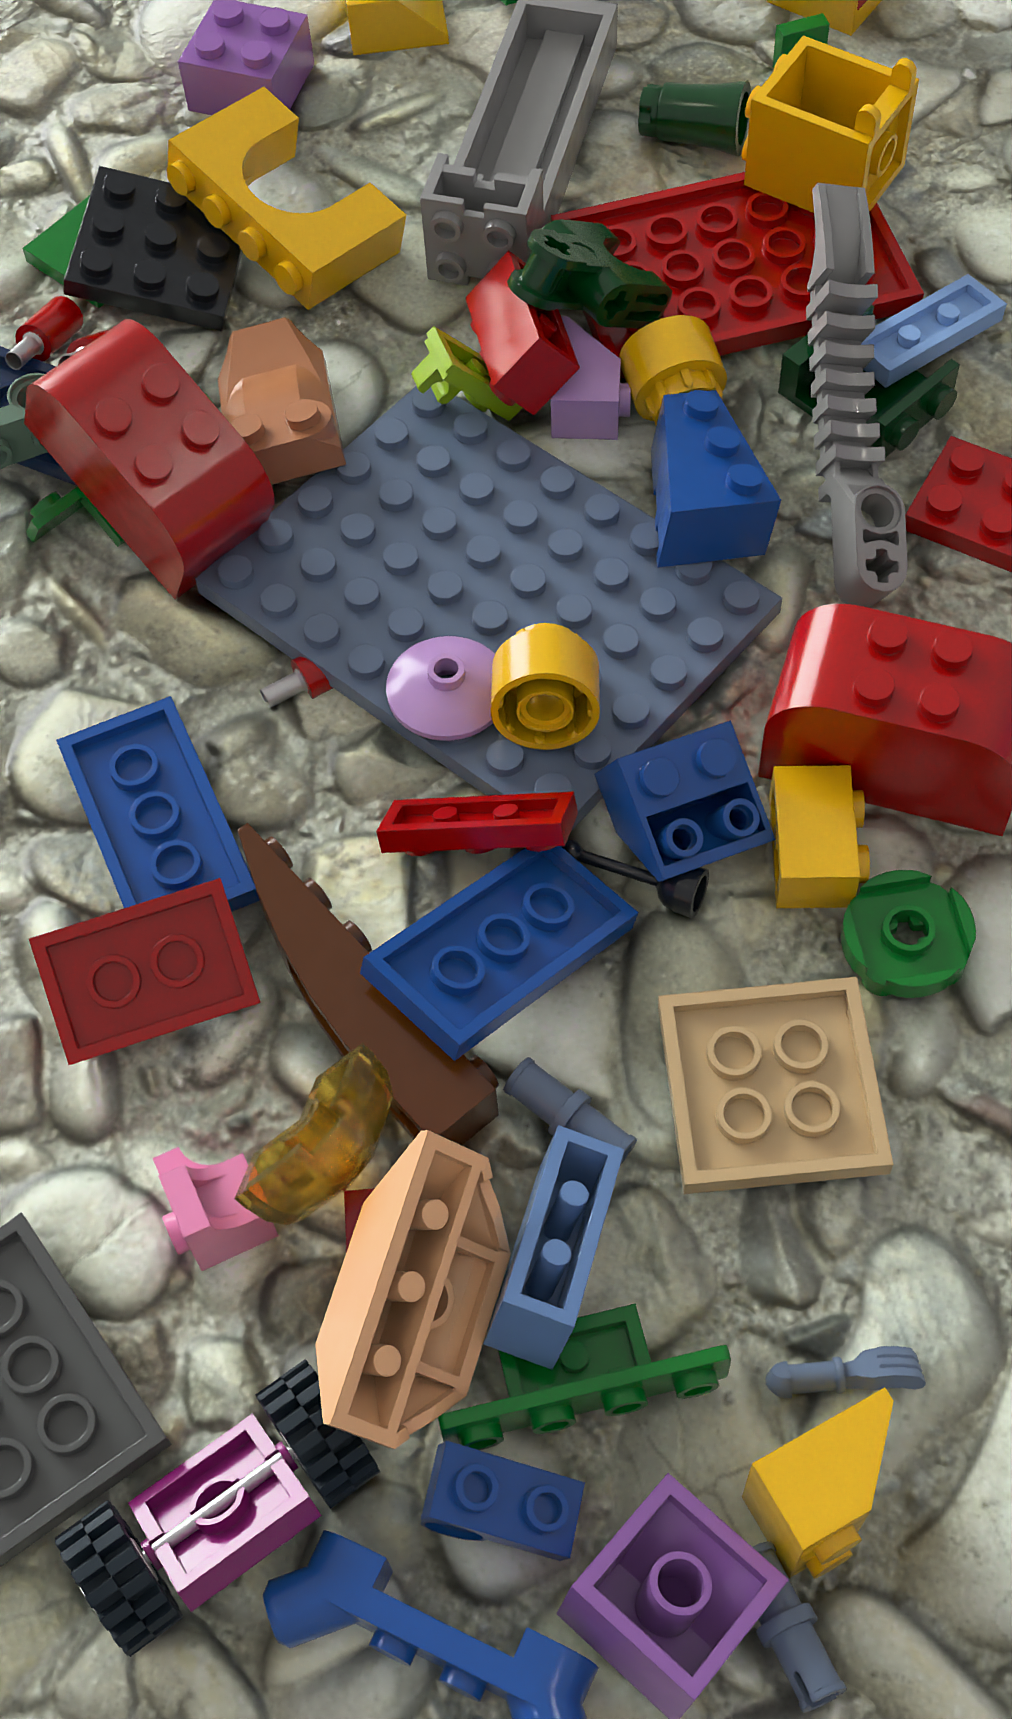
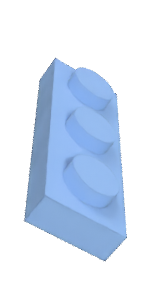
[861,274,1007,388]

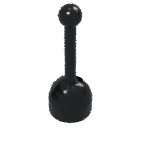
[561,840,709,918]

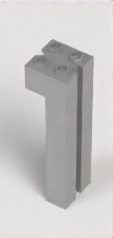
[420,0,618,286]

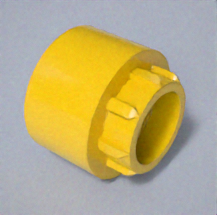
[619,315,727,425]
[491,623,600,750]

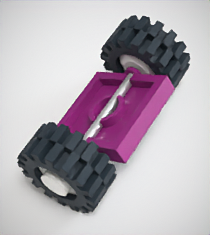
[55,1359,380,1657]

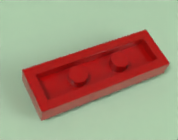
[376,791,578,856]

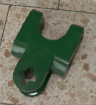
[507,219,673,329]

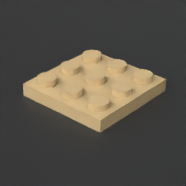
[658,977,894,1194]

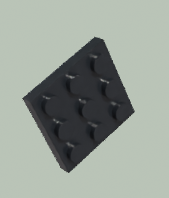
[64,166,243,331]

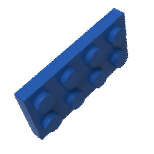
[56,696,260,912]
[360,846,639,1061]

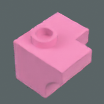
[153,1147,279,1271]

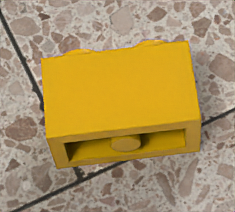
[769,765,870,909]

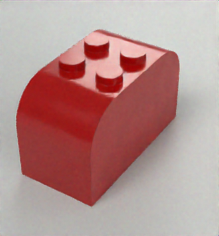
[24,319,275,600]
[758,604,1012,837]

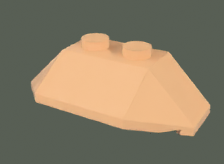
[315,1130,511,1449]

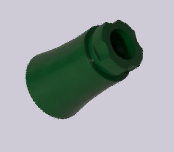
[638,80,751,156]

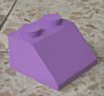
[556,1473,789,1719]

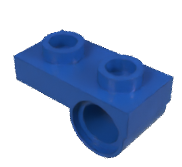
[420,1441,585,1561]

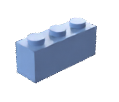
[483,1125,625,1370]

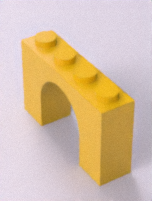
[167,87,406,310]

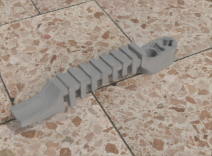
[806,183,908,608]

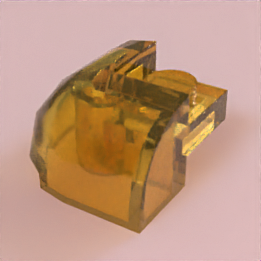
[234,1043,393,1225]

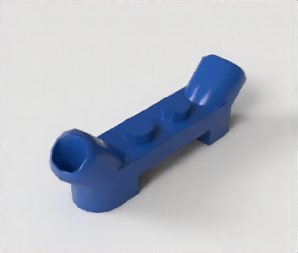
[263,1530,599,1719]

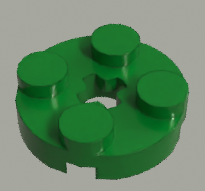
[840,870,976,998]

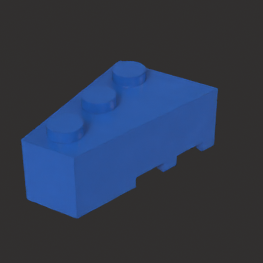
[651,390,781,568]

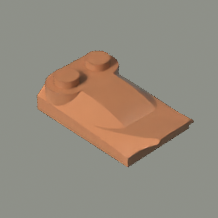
[218,317,346,485]

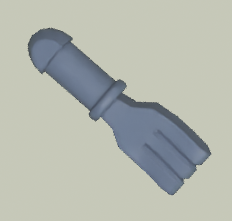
[766,1346,926,1398]

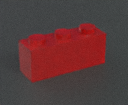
[465,250,580,415]

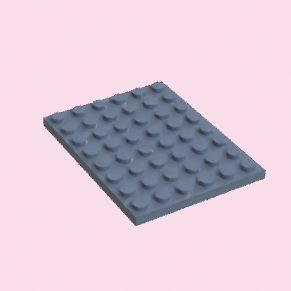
[195,386,782,831]

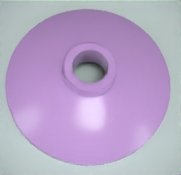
[386,636,495,741]

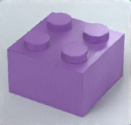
[178,0,314,115]

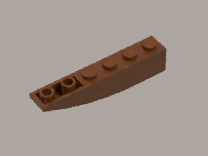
[238,823,499,1145]

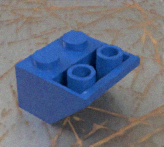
[594,720,776,882]

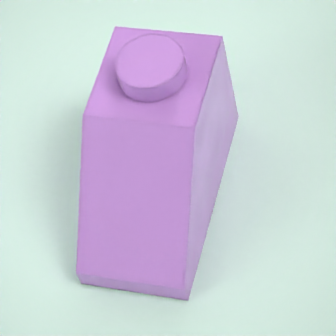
[551,316,631,440]

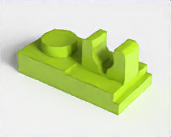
[411,326,522,421]

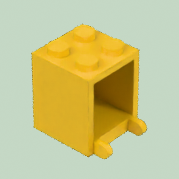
[741,36,919,213]

